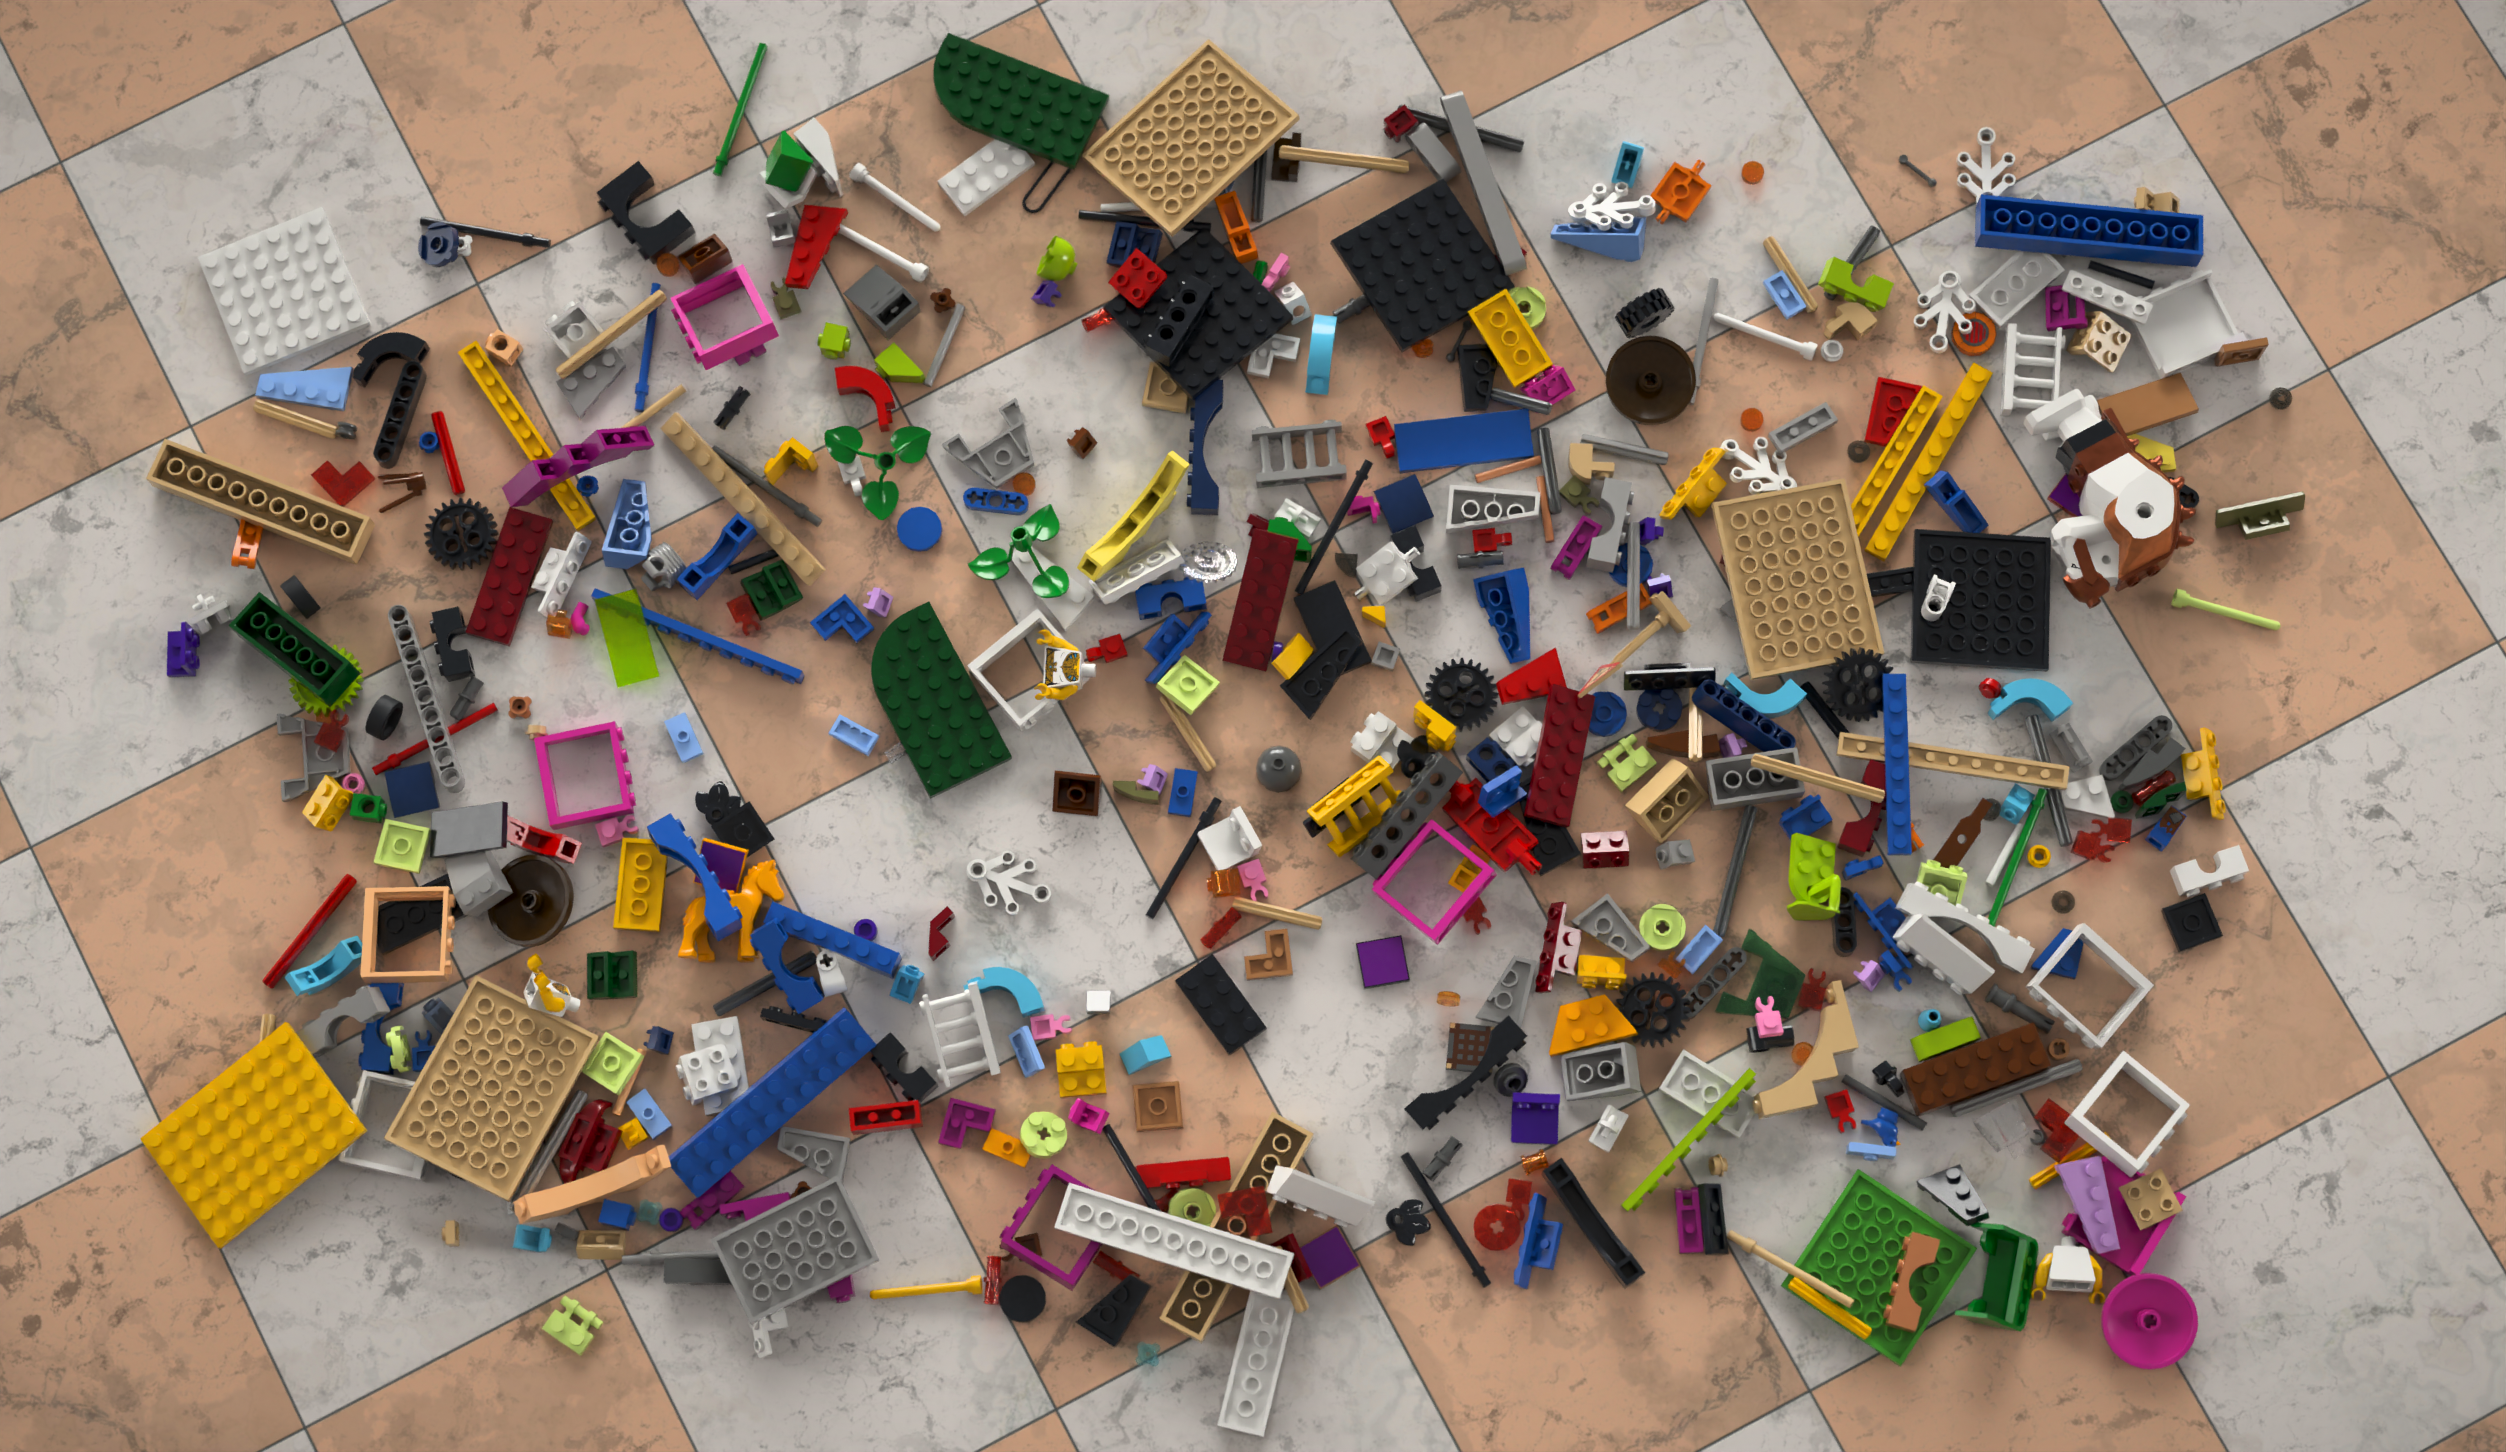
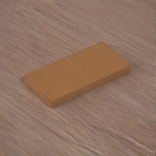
[2097,372,2199,436]

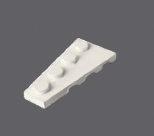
[1012,546,1094,632]

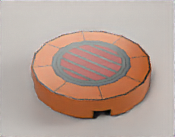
[1951,311,1997,356]

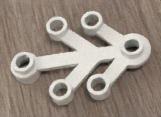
[1956,127,2016,205]
[1569,182,1655,231]
[1914,271,1976,353]
[1720,437,1797,495]
[966,850,1051,916]

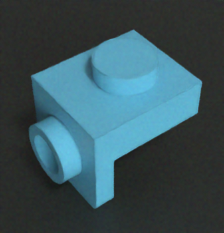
[1997,783,2035,825]
[513,1224,552,1253]

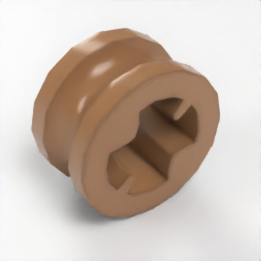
[2047,1038,2070,1061]

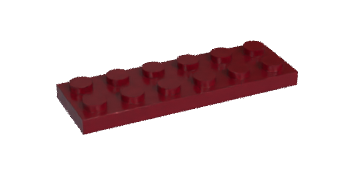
[466,507,553,647]
[1222,528,1299,672]
[1524,684,1595,828]

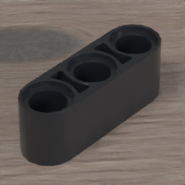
[1831,887,1857,957]

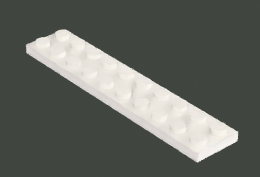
[1054,1183,1294,1300]

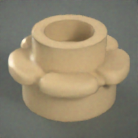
[525,725,548,740]
[1708,1154,1728,1177]

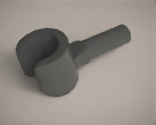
[2030,1129,2062,1151]

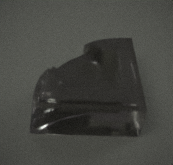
[1335,553,1358,578]

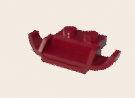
[558,1099,623,1184]

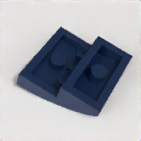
[1106,222,1163,268]
[1373,474,1434,534]
[385,761,440,818]

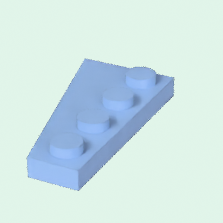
[255,367,354,411]

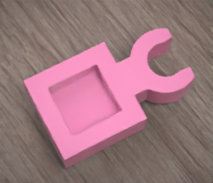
[1261,253,1290,292]
[595,815,639,848]
[1237,859,1268,901]
[1755,996,1784,1038]
[1030,1014,1072,1041]

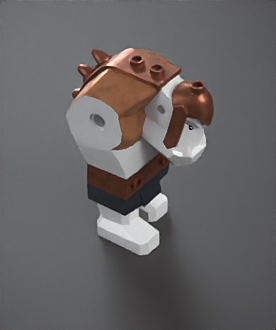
[2023,389,2196,609]

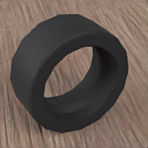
[280,575,321,619]
[365,695,403,741]

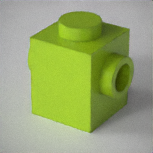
[817,322,851,360]

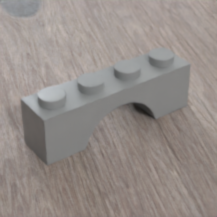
[1586,477,1634,573]
[296,985,390,1057]

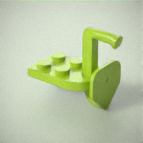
[1787,833,1841,921]

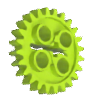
[288,645,364,717]

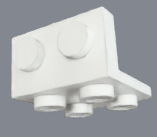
[756,165,818,209]
[675,1044,738,1106]

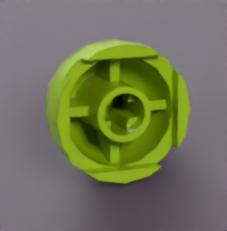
[1037,236,1077,281]

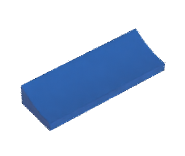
[1394,409,1534,473]

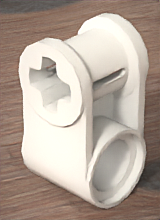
[1921,574,1956,621]
[816,950,848,997]

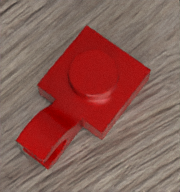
[1366,416,1395,459]
[1472,528,1512,553]
[1086,633,1127,663]

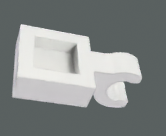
[838,455,866,497]

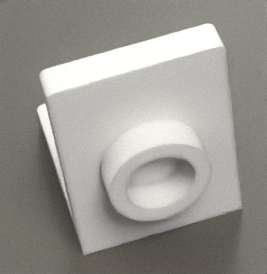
[1274,282,1312,325]

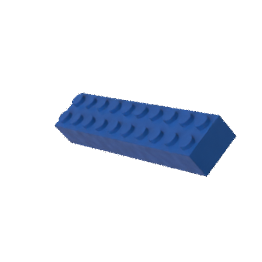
[1975,195,2203,267]
[669,1007,877,1198]

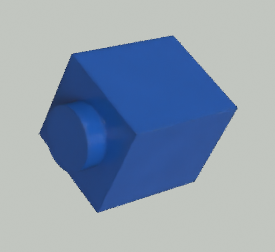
[598,1199,637,1231]

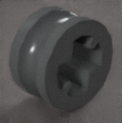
[335,422,358,439]

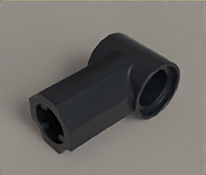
[1746,1025,1794,1053]

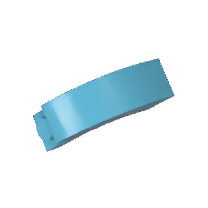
[1305,314,1337,395]
[1724,673,1807,719]
[1987,678,2073,722]
[285,936,362,996]
[963,967,1045,1018]

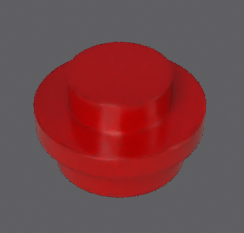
[1978,678,2001,699]

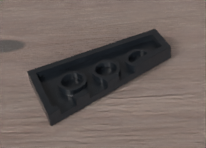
[1280,625,1363,720]

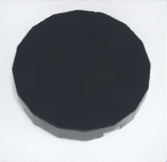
[999,1275,1046,1323]

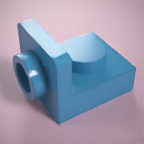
[889,965,924,1004]

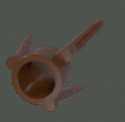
[378,472,427,513]

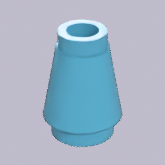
[1918,1009,1941,1032]

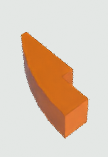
[1214,191,1258,264]

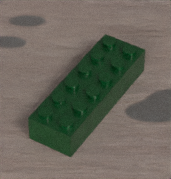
[229,592,361,707]

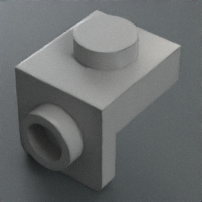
[766,210,795,248]
[1655,839,1695,869]

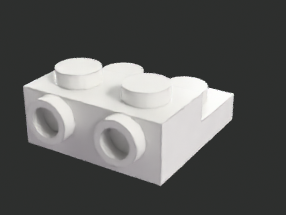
[544,301,604,359]
[1488,706,1542,769]
[1350,711,1414,777]

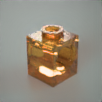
[1207,868,1241,898]

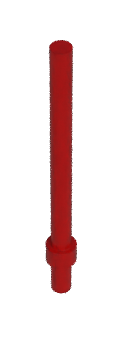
[372,703,498,775]

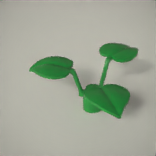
[824,426,931,520]
[968,504,1069,598]

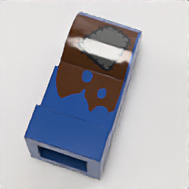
[2144,805,2187,852]

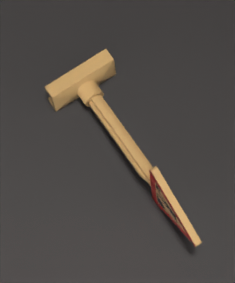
[1577,591,1691,698]

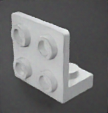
[1197,806,1262,872]

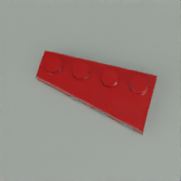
[785,205,849,289]

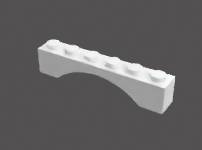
[1895,881,2035,974]

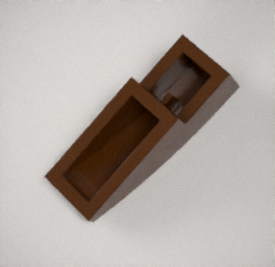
[1646,730,1720,758]

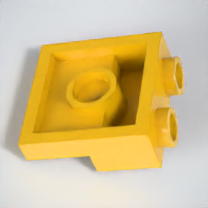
[1413,700,1457,752]
[1055,1041,1107,1098]

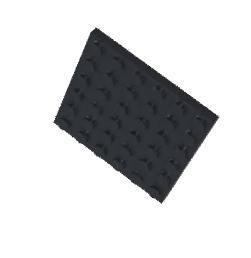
[1330,179,1515,352]
[1103,229,1293,400]
[1910,529,2051,672]

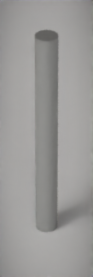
[923,304,965,387]

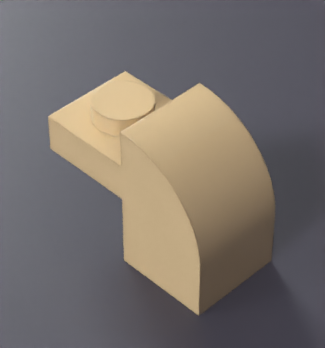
[2134,187,2180,213]
[1823,302,1878,341]
[1568,443,1615,485]

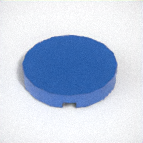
[897,507,942,552]
[1609,543,1653,587]
[1589,691,1627,737]

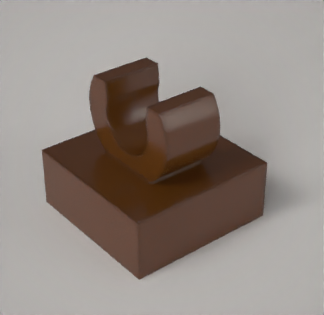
[1066,427,1097,459]

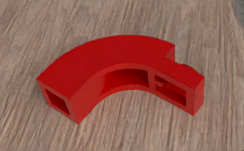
[835,366,896,432]
[507,815,582,864]

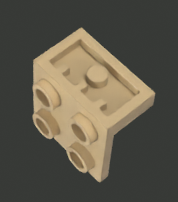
[2066,311,2131,372]

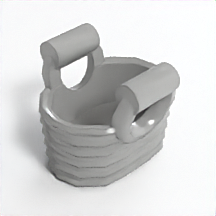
[641,542,687,592]

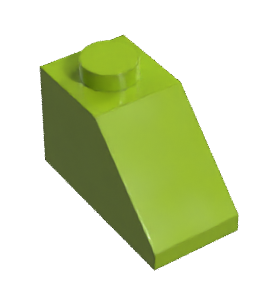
[874,342,925,383]

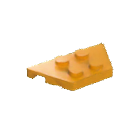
[1549,994,1638,1057]

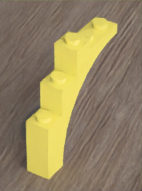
[1077,451,1190,581]

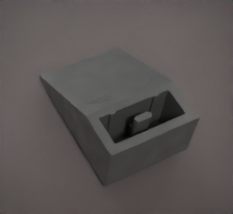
[843,265,921,340]

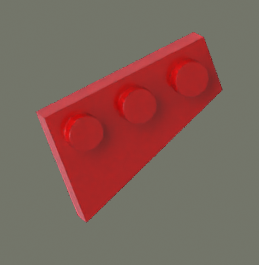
[1864,377,1922,447]
[1496,647,1567,705]

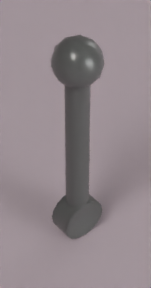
[1899,155,1937,187]
[1446,321,1472,362]

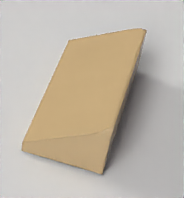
[576,1230,626,1260]

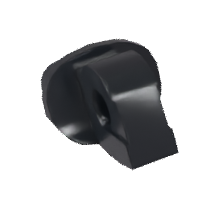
[1872,1060,1905,1098]

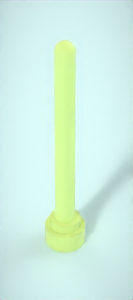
[2171,588,2281,630]

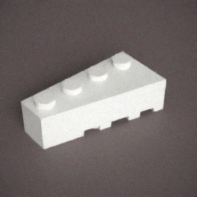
[1446,485,1540,533]

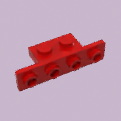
[1136,1157,1231,1189]

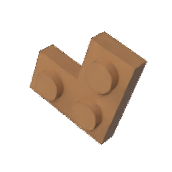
[1244,929,1293,981]

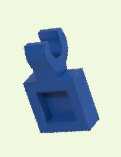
[1878,950,1912,992]

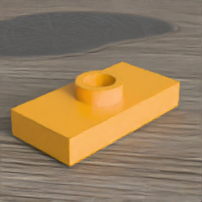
[982,1128,1031,1168]

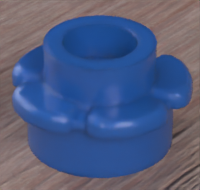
[419,432,440,453]
[577,475,599,497]

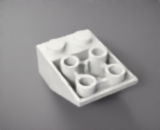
[793,118,843,197]

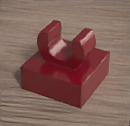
[1246,513,1269,537]

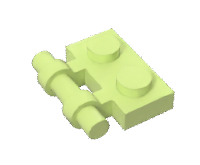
[1597,734,1657,793]
[542,1296,603,1356]

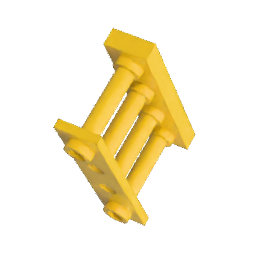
[1307,756,1401,858]

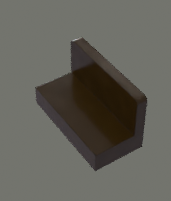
[1271,132,1302,182]

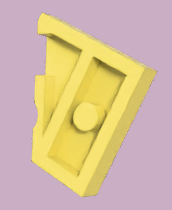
[2127,434,2176,473]

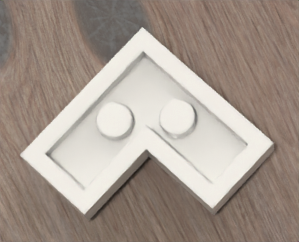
[1247,334,1300,378]

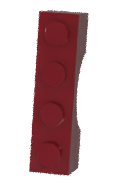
[1836,759,1886,857]

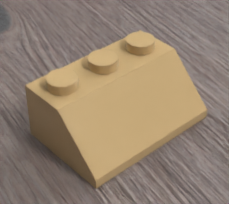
[1625,758,1709,844]

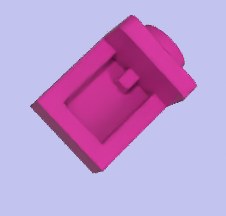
[1347,496,1381,524]
[1068,1098,1110,1134]

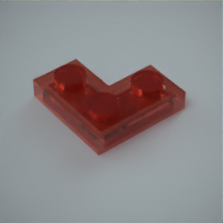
[311,460,375,507]
[2034,1098,2079,1163]
[1217,1186,1273,1237]

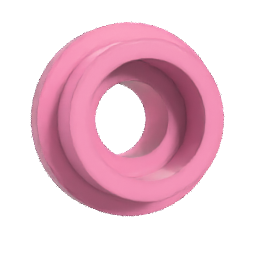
[341,773,365,794]

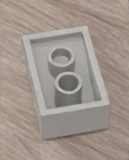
[445,850,513,918]
[1561,1042,1641,1101]

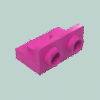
[1520,365,1575,413]

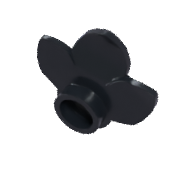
[1397,735,1436,778]
[695,781,741,825]
[1386,1199,1431,1246]

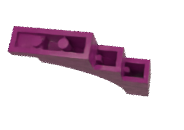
[502,426,654,507]
[719,1192,855,1303]

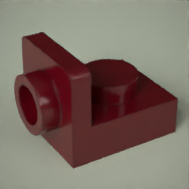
[1383,104,1418,143]

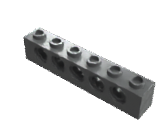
[1351,752,1463,880]

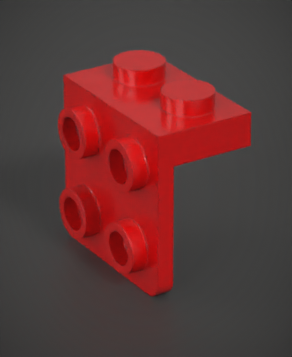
[1108,248,1167,309]

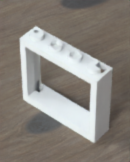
[967,608,1090,731]
[2026,923,2154,1049]
[2064,1051,2190,1178]
[338,1070,430,1182]

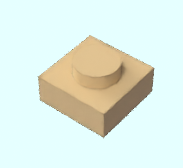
[442,1220,459,1247]

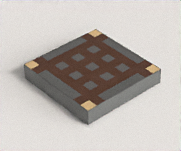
[1446,1022,1495,1074]

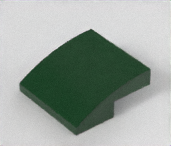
[740,559,803,621]
[2135,781,2187,819]
[587,950,637,1000]

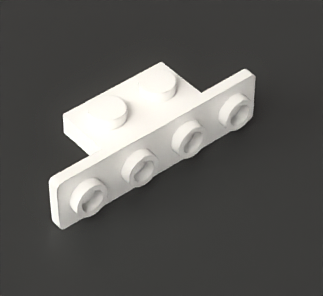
[2062,270,2153,325]
[531,532,592,621]
[749,1308,789,1359]

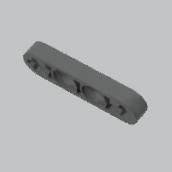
[2099,715,2172,781]
[1684,947,1747,1019]

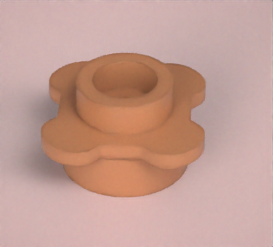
[508,696,532,719]

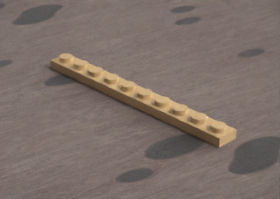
[660,412,826,586]
[1836,732,2070,790]

